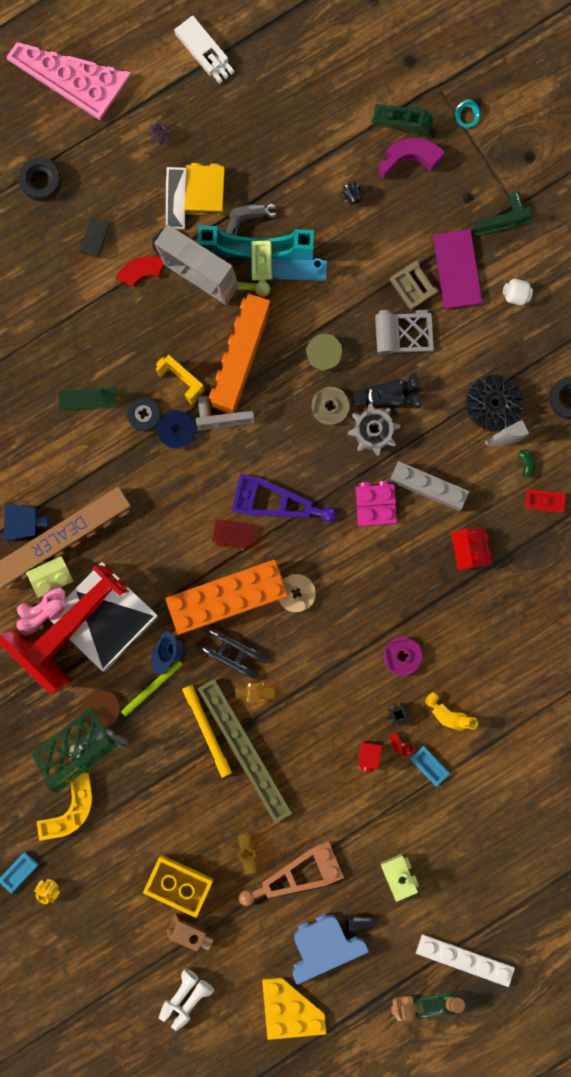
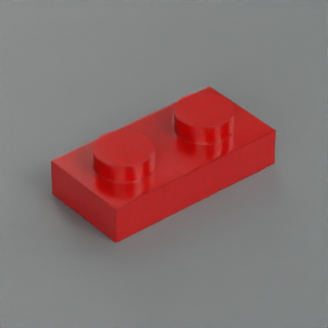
[525,489,566,513]

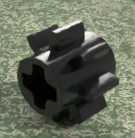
[341,181,365,205]
[387,703,410,726]

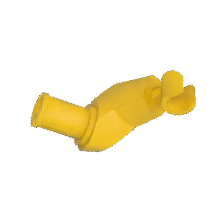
[425,692,478,731]

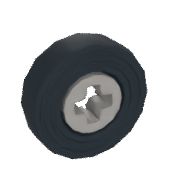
[127,397,161,431]

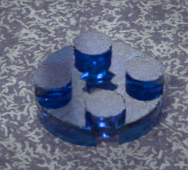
[157,410,195,449]

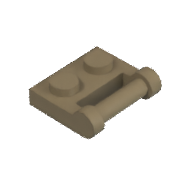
[389,261,439,311]

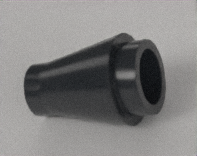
[346,914,376,934]

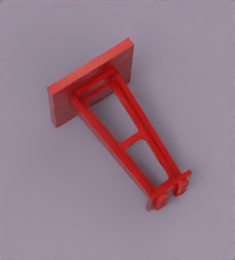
[0,565,129,695]

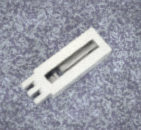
[175,15,234,84]

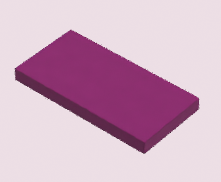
[433,229,482,310]

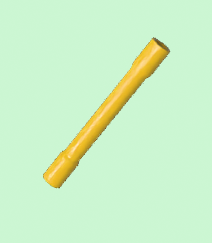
[182,684,232,777]

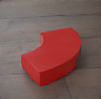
[116,256,164,287]

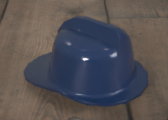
[151,631,185,674]

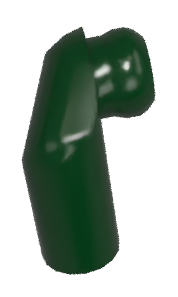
[518,450,536,478]

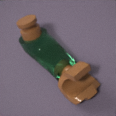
[391,993,465,1021]

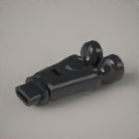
[354,373,421,409]

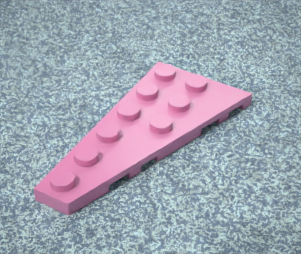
[6,42,131,120]

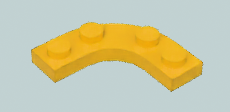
[36,773,92,841]

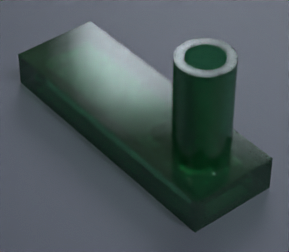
[473,191,532,236]
[59,387,117,411]

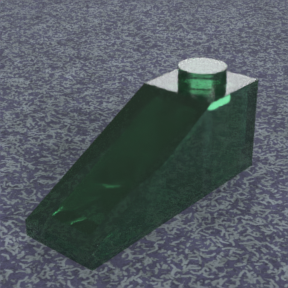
[371,104,434,136]

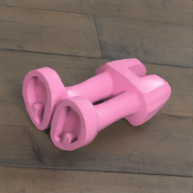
[17,588,65,636]

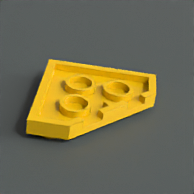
[262,977,326,1040]

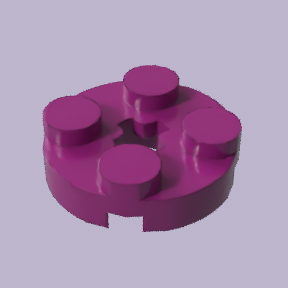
[383,637,422,676]

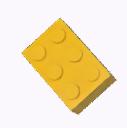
[143,855,214,918]

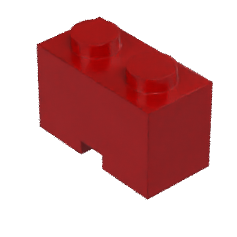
[357,741,382,772]

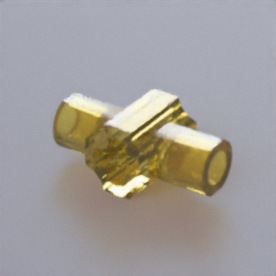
[235,683,275,703]
[238,833,257,874]

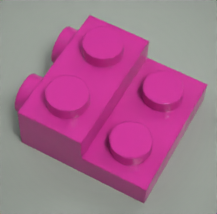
[355,481,397,526]

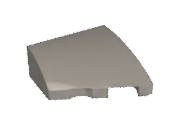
[485,420,529,446]

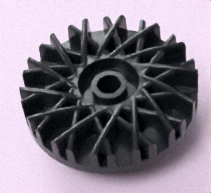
[466,374,524,432]

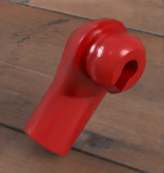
[389,732,415,756]

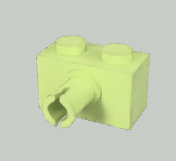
[26,556,73,599]
[380,854,419,902]

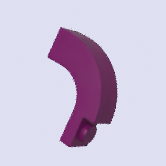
[378,138,445,179]

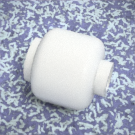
[503,279,533,305]

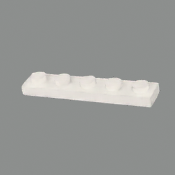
[416,934,515,987]

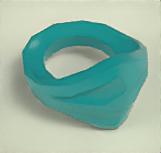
[455,99,480,128]

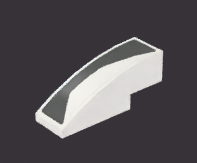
[166,167,186,230]

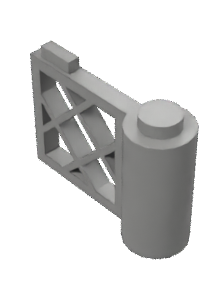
[375,310,434,354]

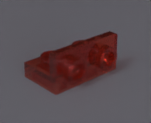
[212,519,254,550]

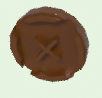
[82,690,120,729]

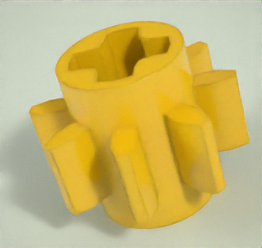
[34,879,60,904]

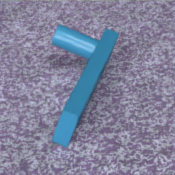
[251,258,327,281]

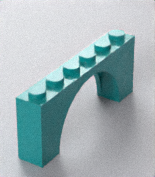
[197,225,314,260]

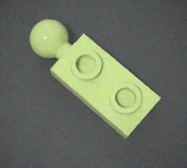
[251,241,272,297]

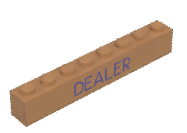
[0,487,132,590]

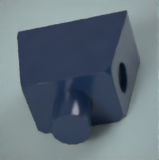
[4,503,49,541]

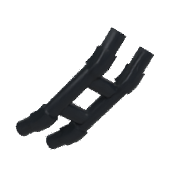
[196,625,268,680]

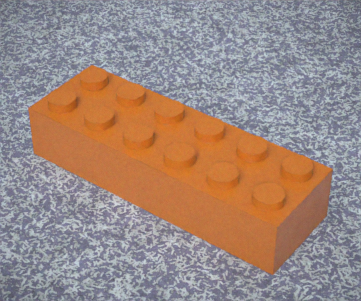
[209,294,271,414]
[165,559,289,635]

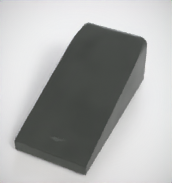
[80,217,110,258]

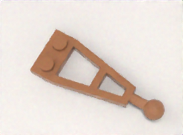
[239,841,344,906]

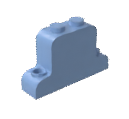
[293,913,368,985]

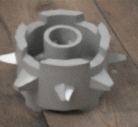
[348,404,400,456]

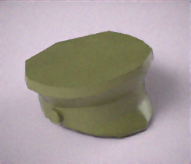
[306,334,342,371]

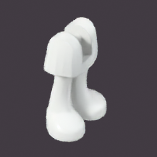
[159,968,214,1031]

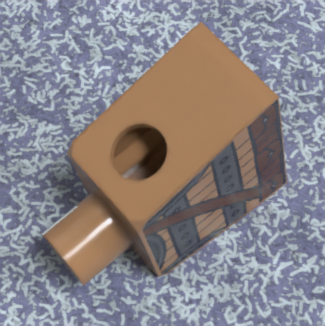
[167,914,213,951]

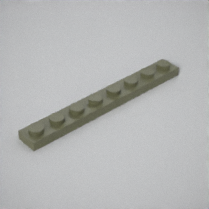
[197,679,292,823]

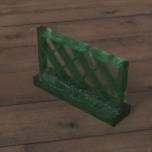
[31,707,117,793]

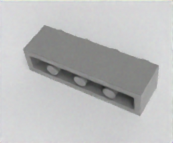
[390,461,469,511]

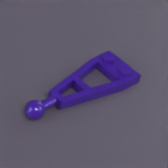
[232,474,337,522]

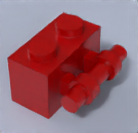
[451,527,493,570]

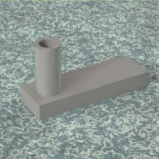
[196,396,254,431]

